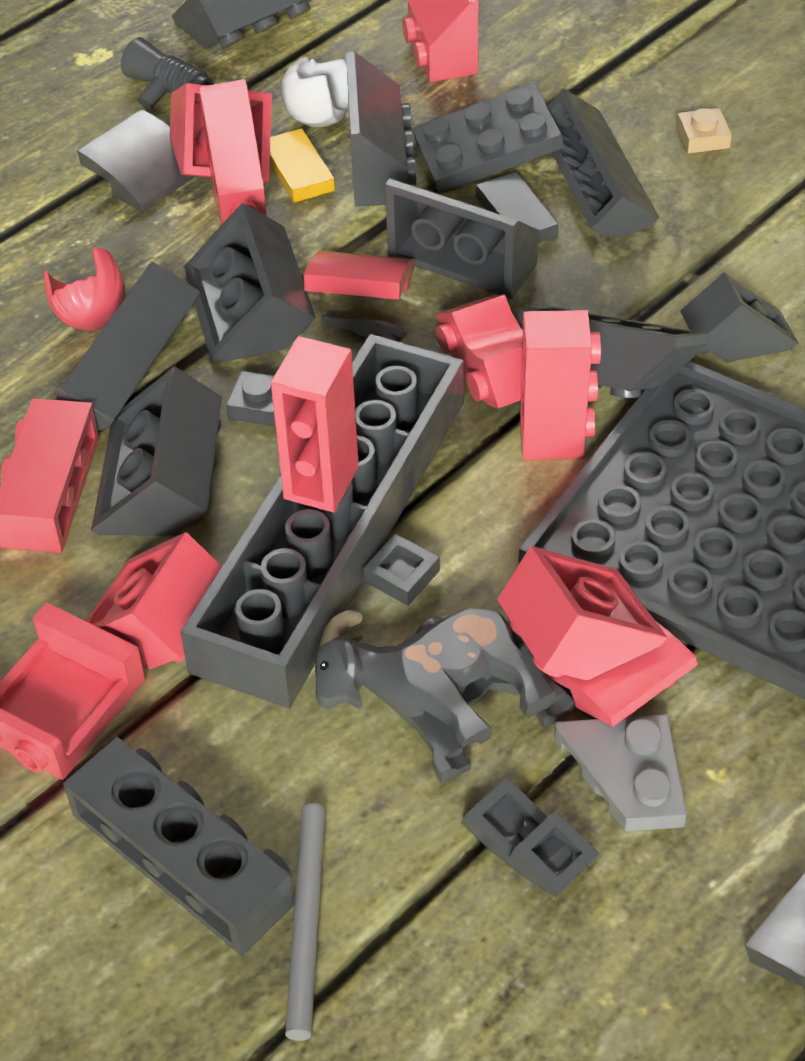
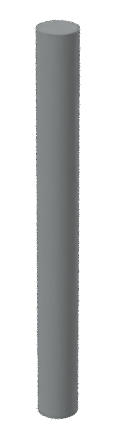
[285,803,325,1041]

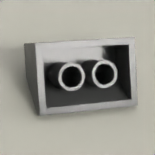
[172,0,312,49]
[346,51,416,207]
[385,178,538,299]
[184,203,316,363]
[91,366,222,536]

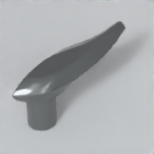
[322,315,408,342]

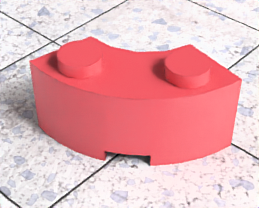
[435,294,523,408]

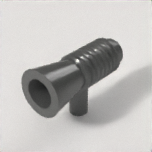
[121,37,213,110]

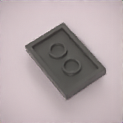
[412,83,564,194]

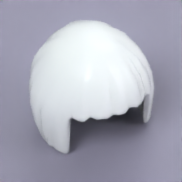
[281,57,349,127]

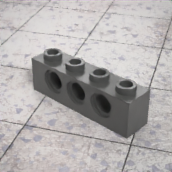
[63,737,294,956]

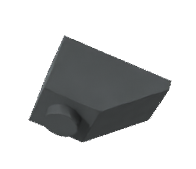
[680,272,799,362]

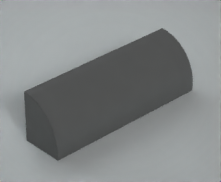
[547,88,659,237]
[55,261,201,431]

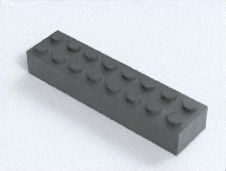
[180,334,464,708]

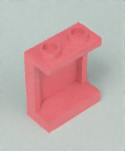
[0,602,145,780]

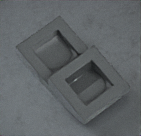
[461,777,600,897]

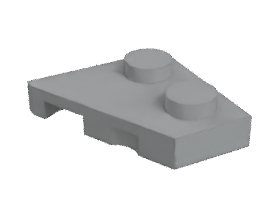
[554,714,687,832]

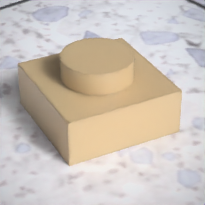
[676,108,732,154]

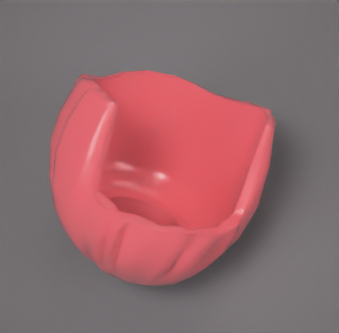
[43,247,125,332]

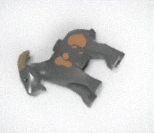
[315,608,575,785]

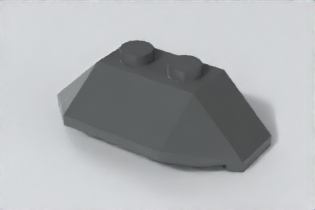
[518,306,709,398]

